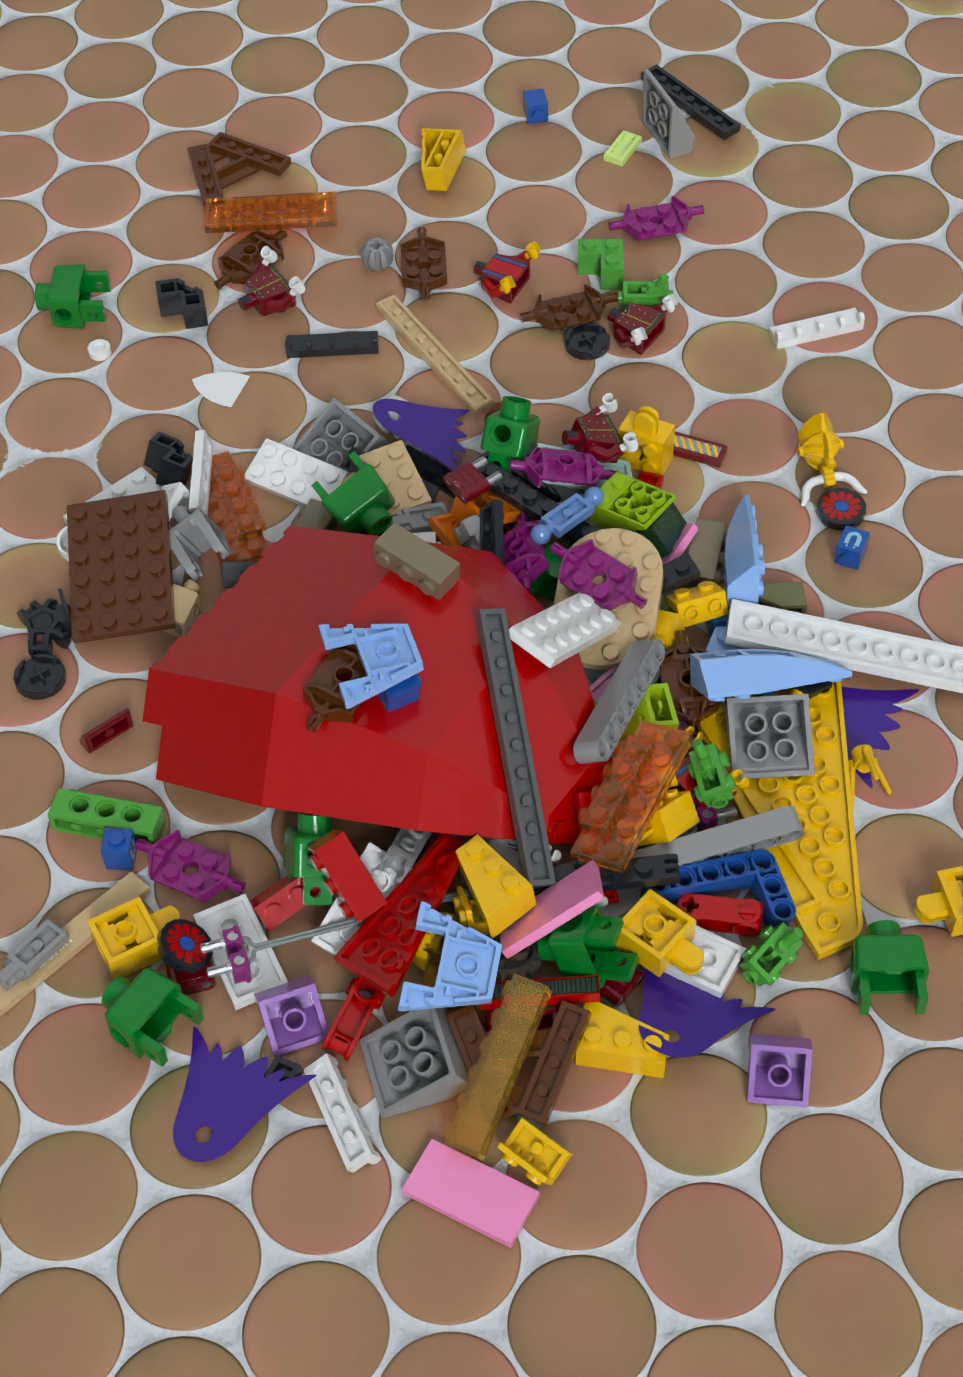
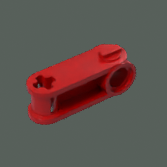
[678,893,764,937]
[321,977,386,1062]

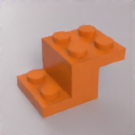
[428,490,523,548]

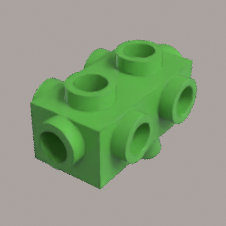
[618,273,673,311]
[688,739,737,809]
[739,922,803,986]

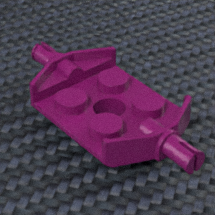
[608,196,704,241]
[509,447,617,488]
[504,513,550,593]
[550,539,647,611]
[135,830,246,902]

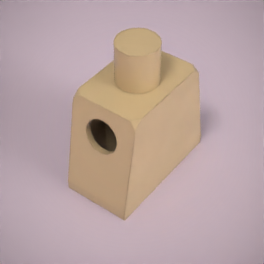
[162,579,202,637]

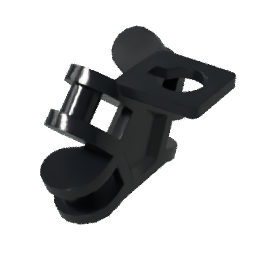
[17,588,72,656]

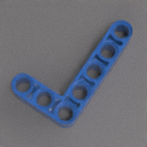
[640,849,796,927]

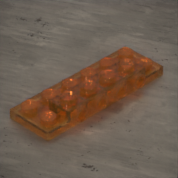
[204,191,337,233]
[188,451,268,568]
[570,721,694,873]

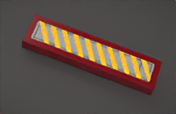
[673,431,728,468]

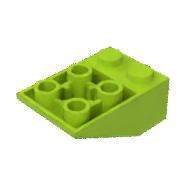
[590,471,677,531]
[594,683,679,745]

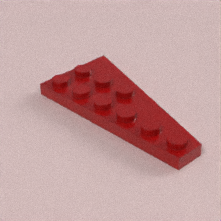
[333,833,464,997]

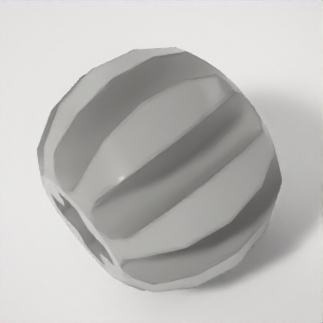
[361,237,394,271]

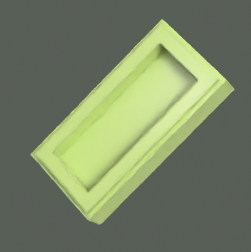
[603,130,642,167]

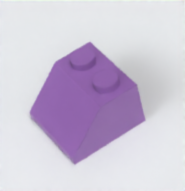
[254,976,329,1057]
[747,1033,812,1107]

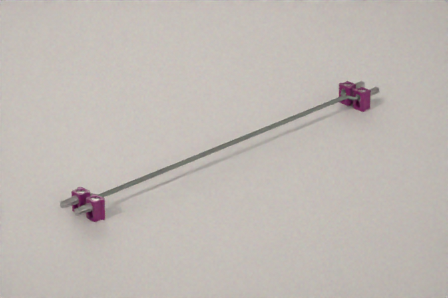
[200,806,737,984]

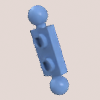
[530,487,604,545]

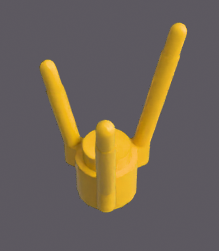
[848,744,892,809]

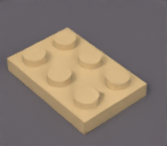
[359,440,432,517]

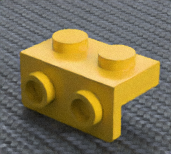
[666,581,729,627]
[453,886,490,935]
[497,1118,573,1186]

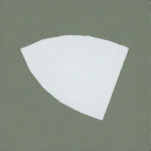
[192,372,250,407]

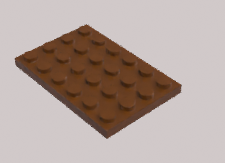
[67,490,176,644]

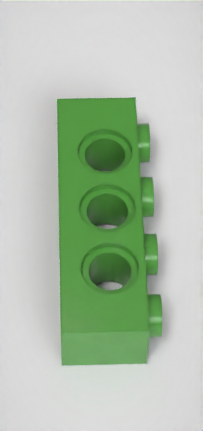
[47,788,166,844]

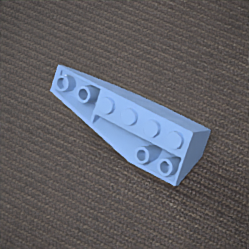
[724,495,765,607]
[690,649,852,702]

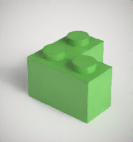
[578,238,624,290]

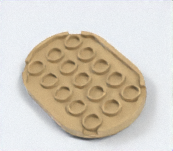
[554,528,664,670]

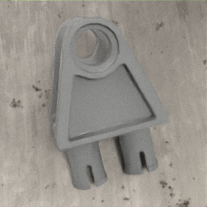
[170,506,232,581]

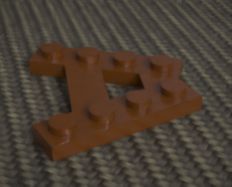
[188,132,291,208]
[446,1001,592,1127]

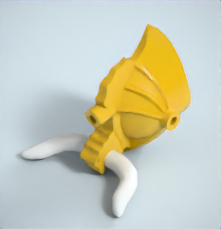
[797,412,867,507]

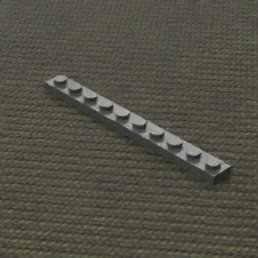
[475,608,556,888]

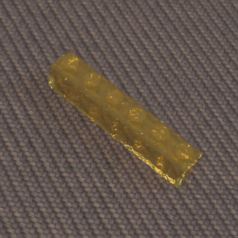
[444,973,552,1161]

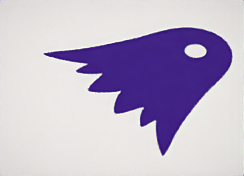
[372,398,469,471]
[841,687,919,788]
[639,967,776,1058]
[173,1027,317,1162]

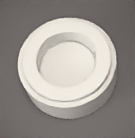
[87,339,112,361]

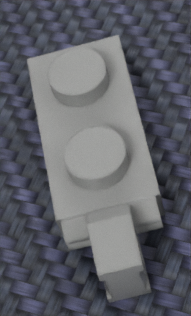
[386,502,448,533]
[0,919,70,990]

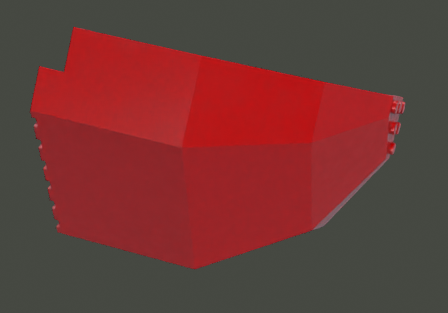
[142,526,612,843]

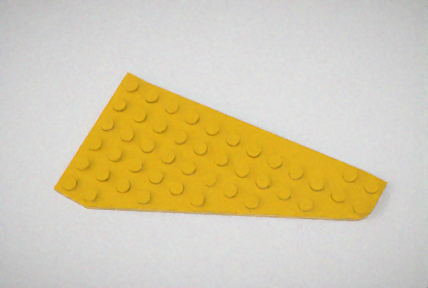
[700,681,863,960]

